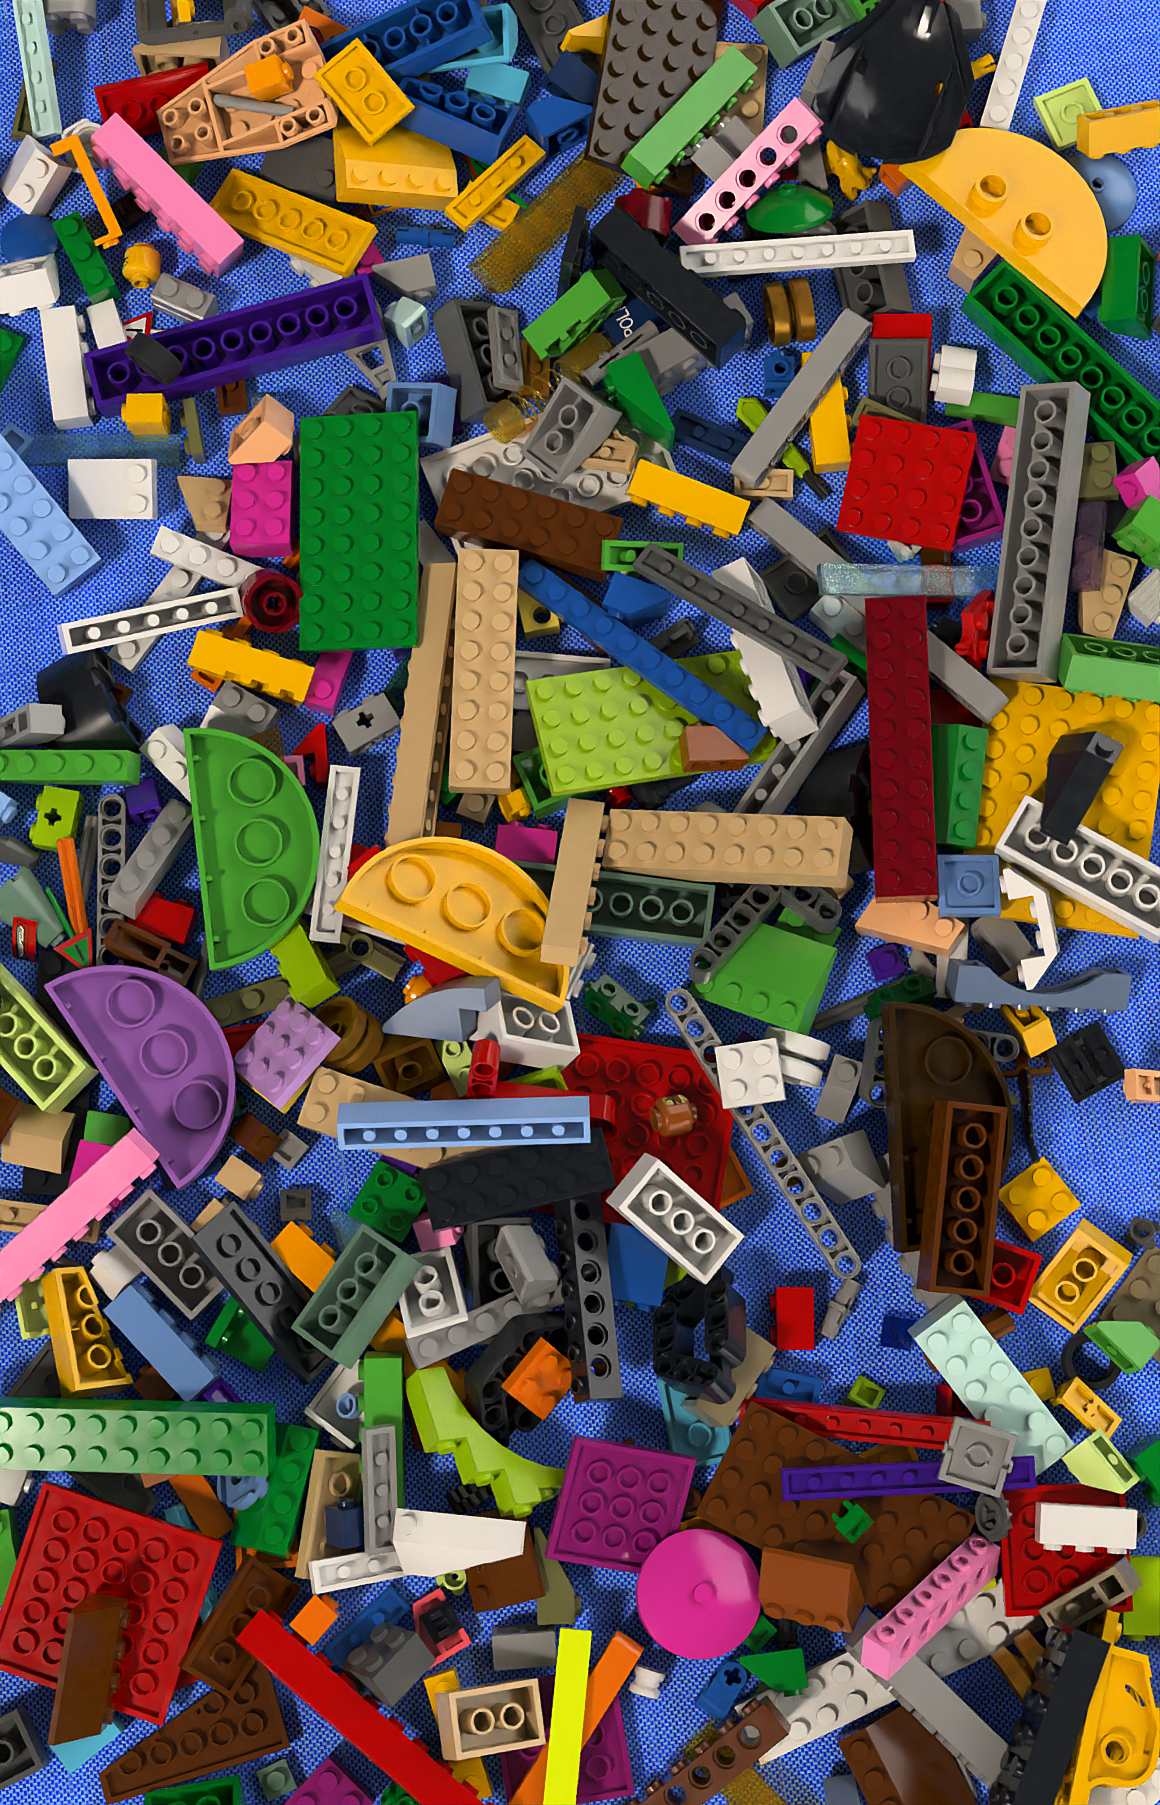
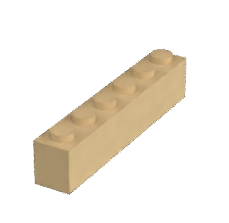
[540,797,609,967]

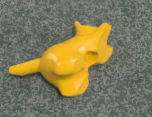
[821,140,877,201]

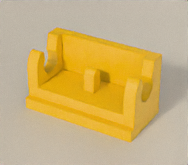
[1049,1376,1122,1439]

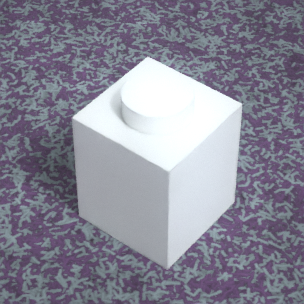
[87,1245,142,1301]

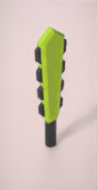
[735,397,830,502]

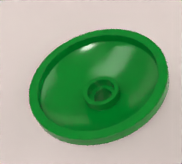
[746,183,834,233]

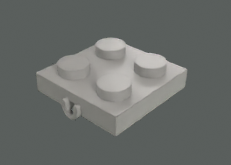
[937,1416,1018,1498]

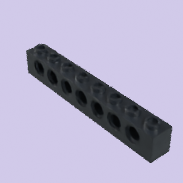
[553,1192,623,1404]

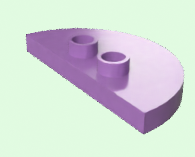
[43,965,236,1192]

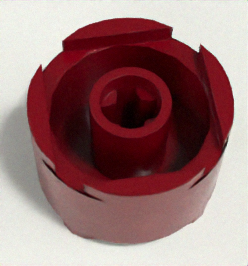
[614,188,672,248]
[238,568,303,633]

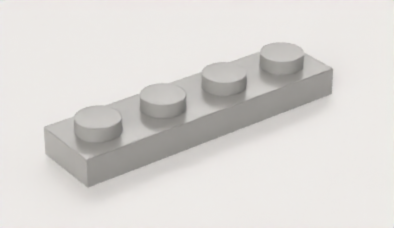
[361,1423,398,1556]

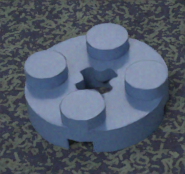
[217,1475,269,1511]

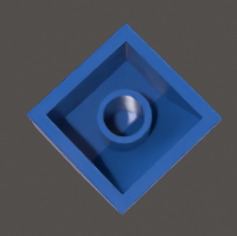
[526,96,592,162]
[602,571,671,630]

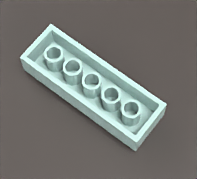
[907,1294,1076,1477]

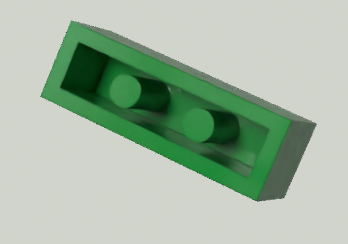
[51,210,121,305]

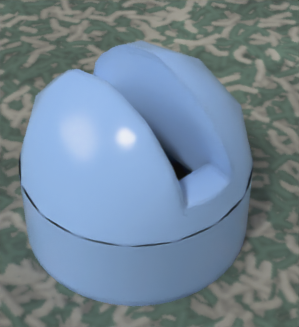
[336,1393,363,1419]

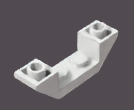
[999,866,1060,990]

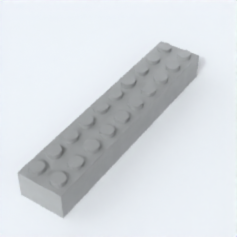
[986,381,1091,683]

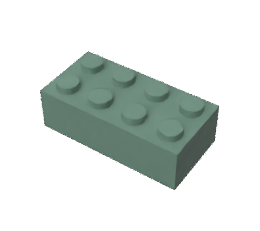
[291,1223,423,1370]

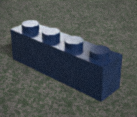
[540,49,599,107]

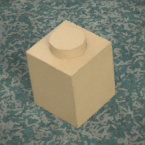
[214,1154,265,1202]

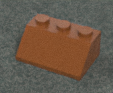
[758,1546,865,1634]

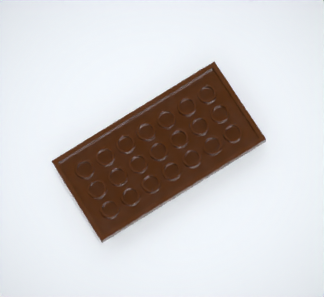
[695,1400,976,1614]

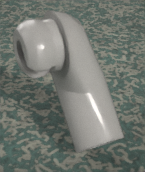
[908,948,937,980]

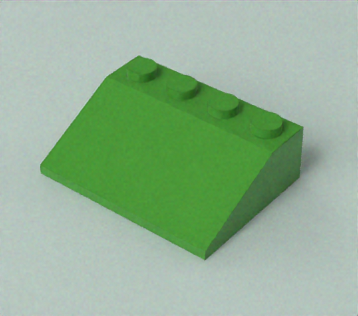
[688,918,838,1036]

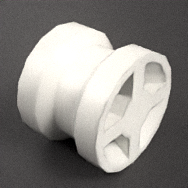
[629,1664,666,1699]

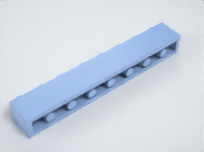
[337,1096,590,1150]

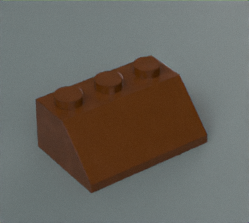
[465,1507,546,1613]

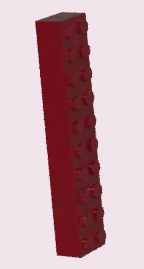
[865,595,938,904]

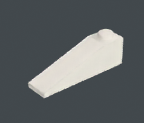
[392,1508,526,1577]

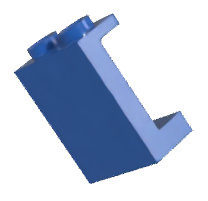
[607,1222,669,1313]

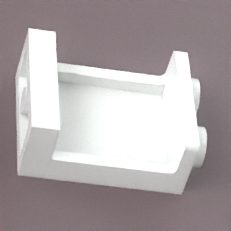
[303,1358,364,1450]

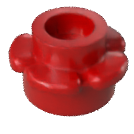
[605,786,633,809]

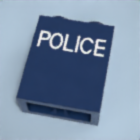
[599,282,672,351]

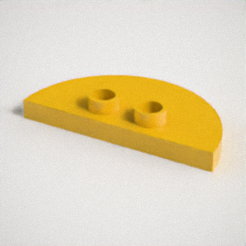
[898,128,1107,319]
[333,836,569,1014]

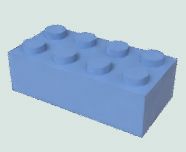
[102,1284,223,1401]

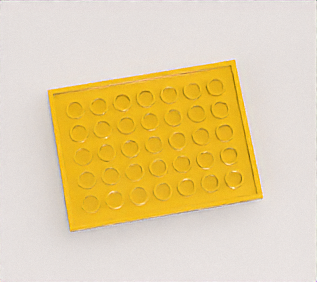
[963,677,1160,939]

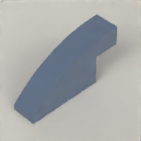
[382,976,501,1043]

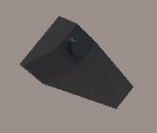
[1039,731,1124,846]

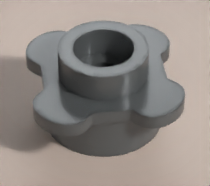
[1126,1217,1160,1250]

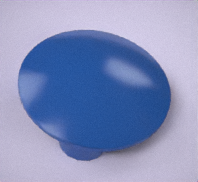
[0,214,58,263]

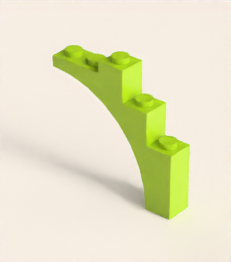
[403,1367,565,1518]

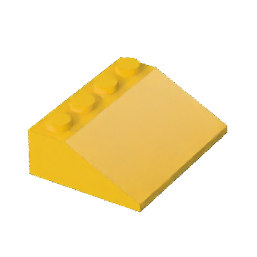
[332,117,458,211]

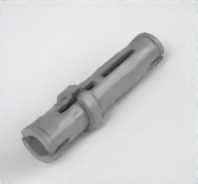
[580,320,660,388]

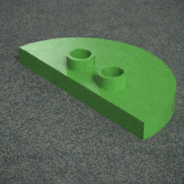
[183,728,321,972]

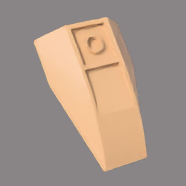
[156,19,339,166]

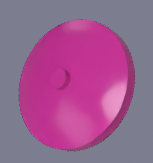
[635,1529,761,1660]

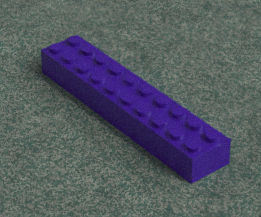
[84,272,386,419]

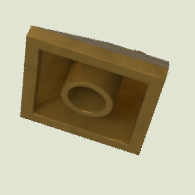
[372,1033,448,1097]

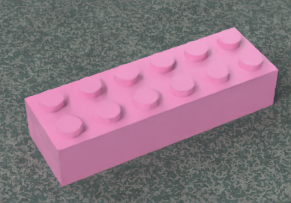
[91,112,244,279]

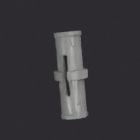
[817,1279,862,1341]

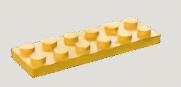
[209,168,378,278]

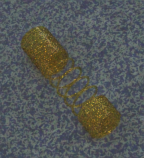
[483,333,613,445]

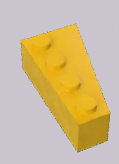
[186,628,315,707]
[41,1266,134,1399]

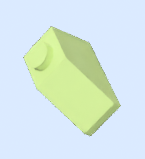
[1061,1428,1140,1494]

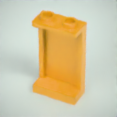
[49,133,123,249]

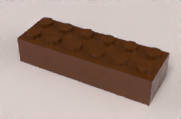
[434,468,623,583]
[916,1100,1007,1297]

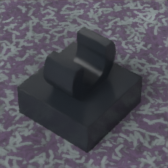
[110,192,151,233]
[420,1599,463,1645]

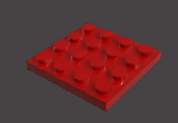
[836,414,978,553]
[1000,1483,1133,1617]

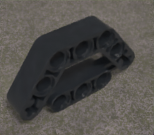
[653,1264,746,1405]
[464,1310,591,1448]

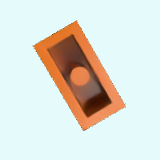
[289,1592,341,1646]

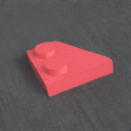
[413,1587,472,1670]

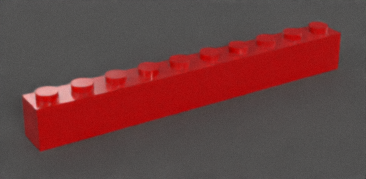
[236,1609,494,1805]

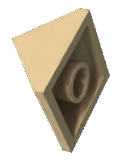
[1,1103,76,1174]

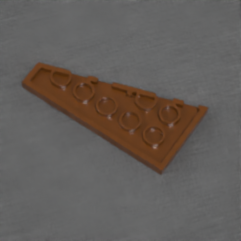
[98,1660,291,1805]

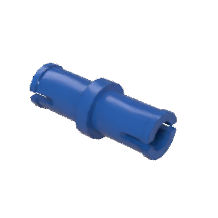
[396,225,455,249]

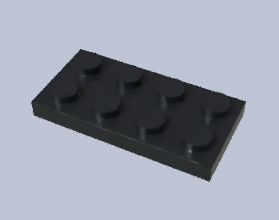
[556,205,591,301]

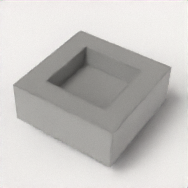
[271,1128,310,1171]

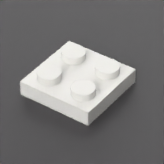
[715,1038,786,1109]

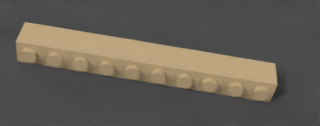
[384,562,458,849]

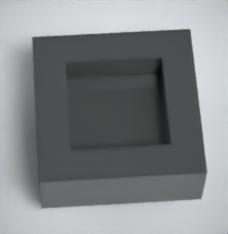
[280,1189,312,1221]

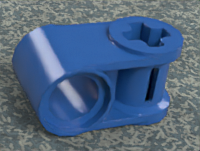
[694,1657,747,1722]

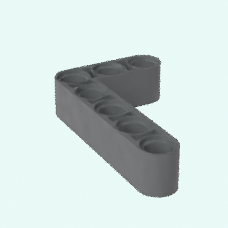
[688,884,842,984]
[859,1016,1020,1108]

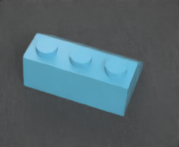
[427,3,518,73]

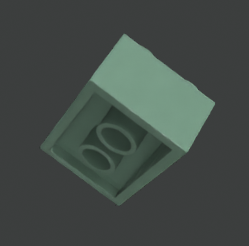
[751,0,858,70]

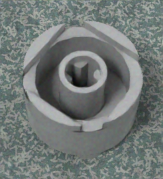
[42,0,97,35]

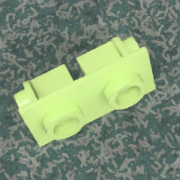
[433,1040,472,1097]

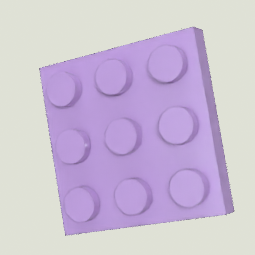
[233,994,341,1110]

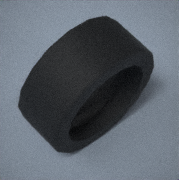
[124,332,183,386]
[1060,1332,1122,1390]

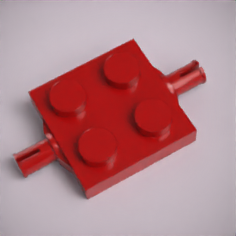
[955,590,995,669]

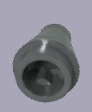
[0,834,41,870]

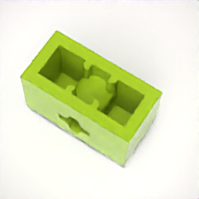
[29,785,85,852]

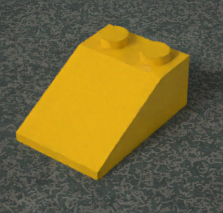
[1028,1218,1133,1334]

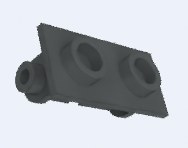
[648,618,701,660]

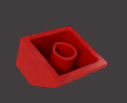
[970,1238,1043,1315]

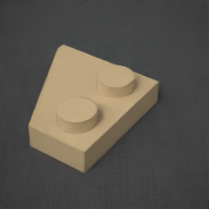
[578,427,639,475]
[177,475,232,533]

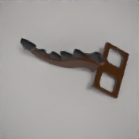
[996,1051,1052,1164]

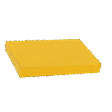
[312,38,415,146]

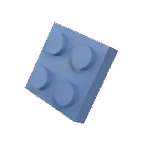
[936,855,1001,917]

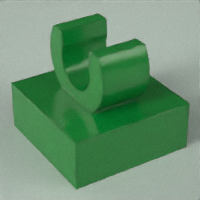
[831,1500,875,1545]

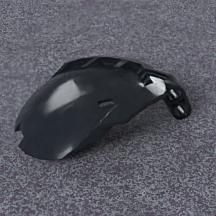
[811,0,975,165]

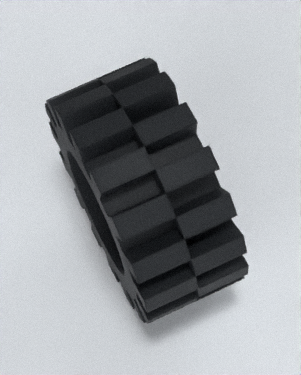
[445,1483,493,1515]

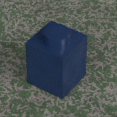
[325,1497,365,1549]

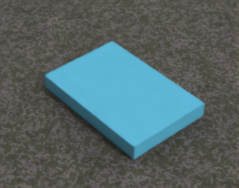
[656,1378,731,1468]

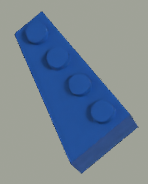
[398,76,521,166]

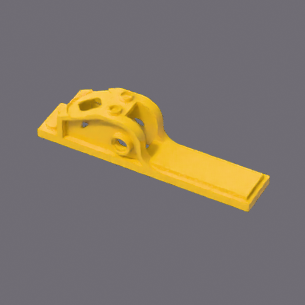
[1054,1610,1160,1805]

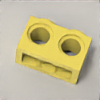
[517,588,564,640]

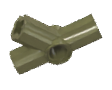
[324,926,408,983]

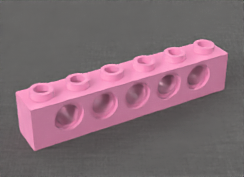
[672,97,824,246]
[861,1532,1001,1681]

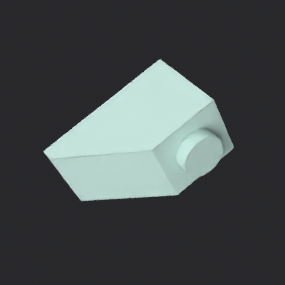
[383,296,430,350]

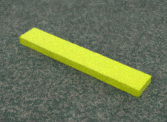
[543,1627,592,1805]

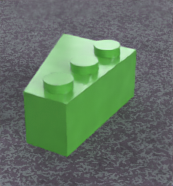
[521,268,627,360]

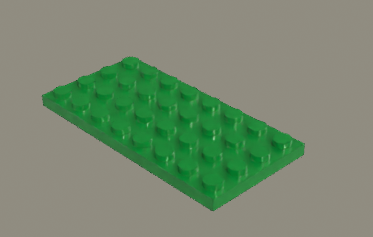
[299,411,419,653]

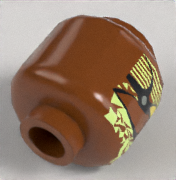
[650,1095,698,1137]

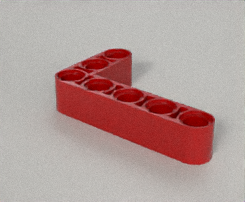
[465,1039,616,1136]

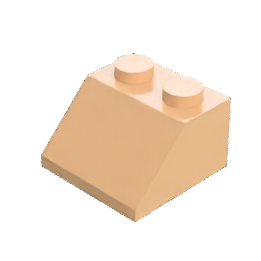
[227,394,295,464]

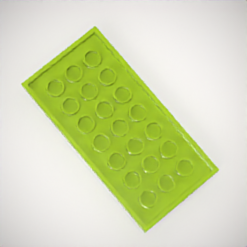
[524,650,779,797]

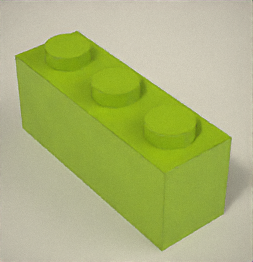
[269,916,341,1009]

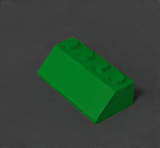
[931,724,988,853]
[229,1422,323,1560]

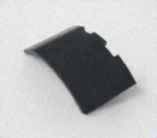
[36,647,145,754]
[797,744,874,874]

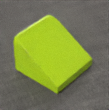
[841,1374,886,1409]

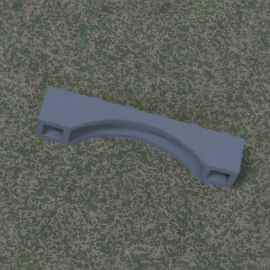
[944,958,1132,1015]

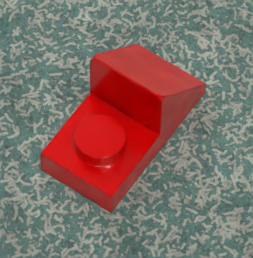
[291,723,330,788]

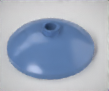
[1066,153,1137,234]

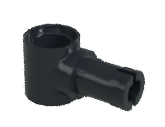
[630,775,693,810]

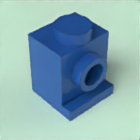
[763,350,795,398]

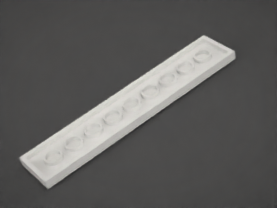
[733,1575,1045,1765]

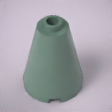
[0,865,67,948]

